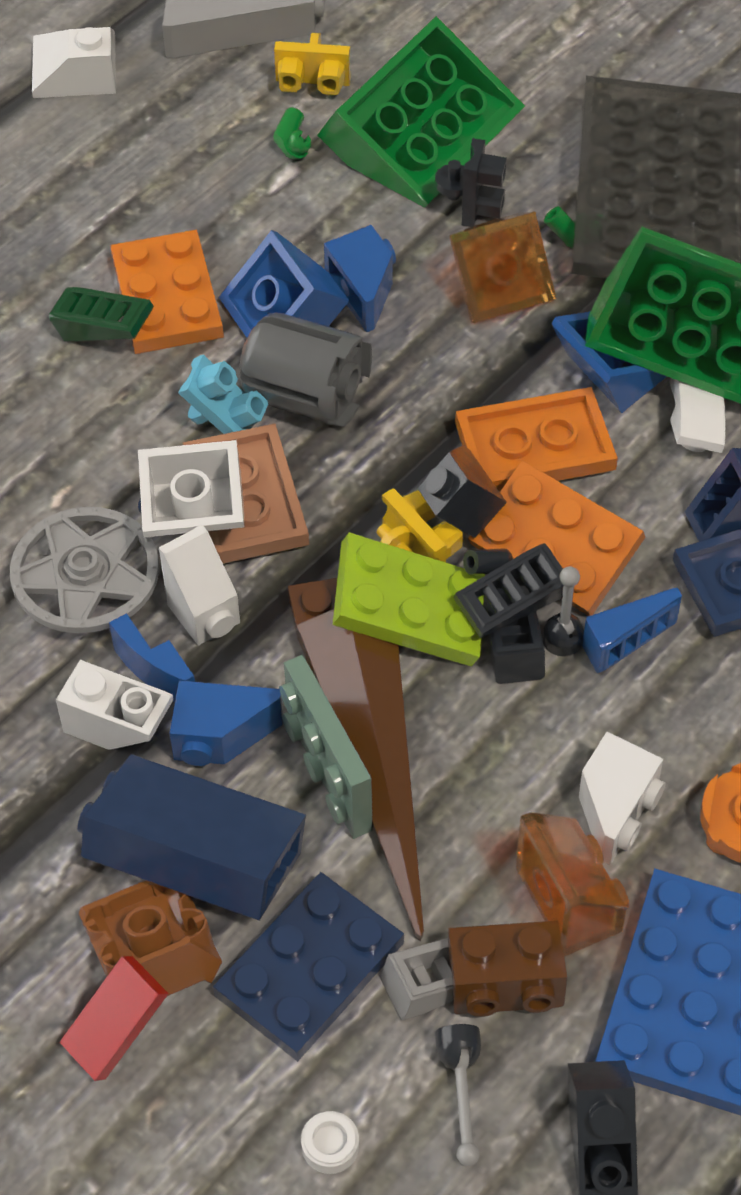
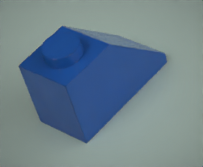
[324,225,396,333]
[169,681,283,766]

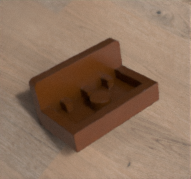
[448,920,567,1017]

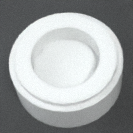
[301,1111,359,1174]

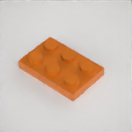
[110,229,224,354]
[455,387,618,492]
[468,460,646,616]

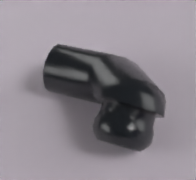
[463,548,513,589]

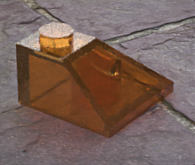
[449,211,557,323]

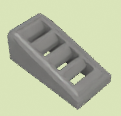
[381,938,453,1020]

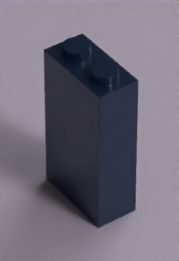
[77,754,306,921]

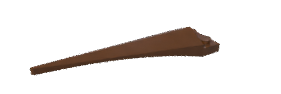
[288,577,424,941]

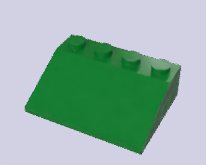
[317,16,525,208]
[585,227,741,404]

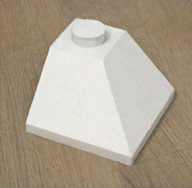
[32,27,116,98]

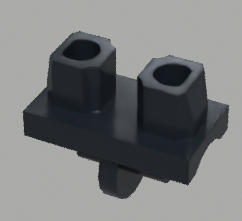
[435,138,507,228]

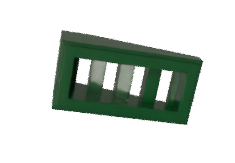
[49,287,154,341]

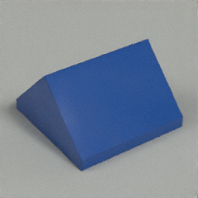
[552,312,667,413]

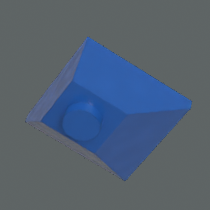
[219,230,349,338]

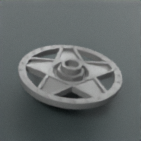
[10,507,159,633]

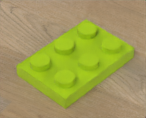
[333,532,485,667]

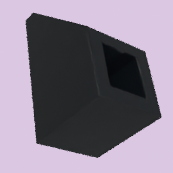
[568,1060,638,1195]

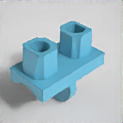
[178,355,268,434]

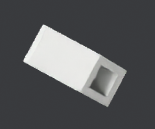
[56,660,173,750]
[579,732,666,865]

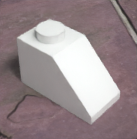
[159,525,240,646]

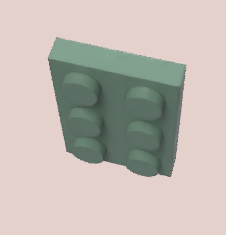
[279,655,372,839]

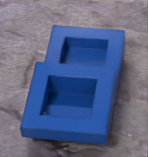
[109,613,195,702]

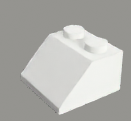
[138,440,245,537]

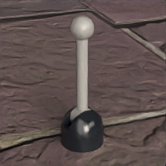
[543,566,584,657]
[435,1024,481,1166]

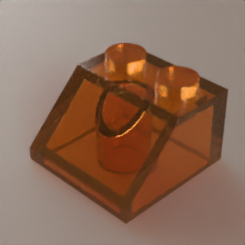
[516,812,629,957]

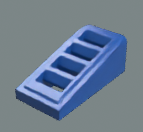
[582,588,682,673]

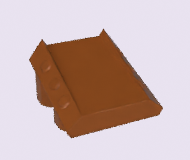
[79,880,222,996]

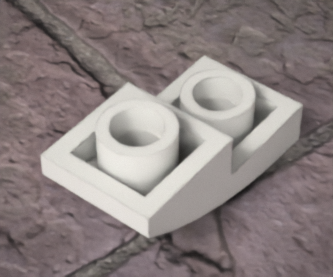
[669,378,725,453]

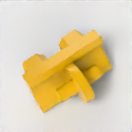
[274,32,351,95]
[376,488,463,562]

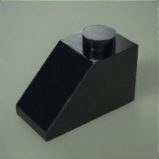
[418,445,507,538]

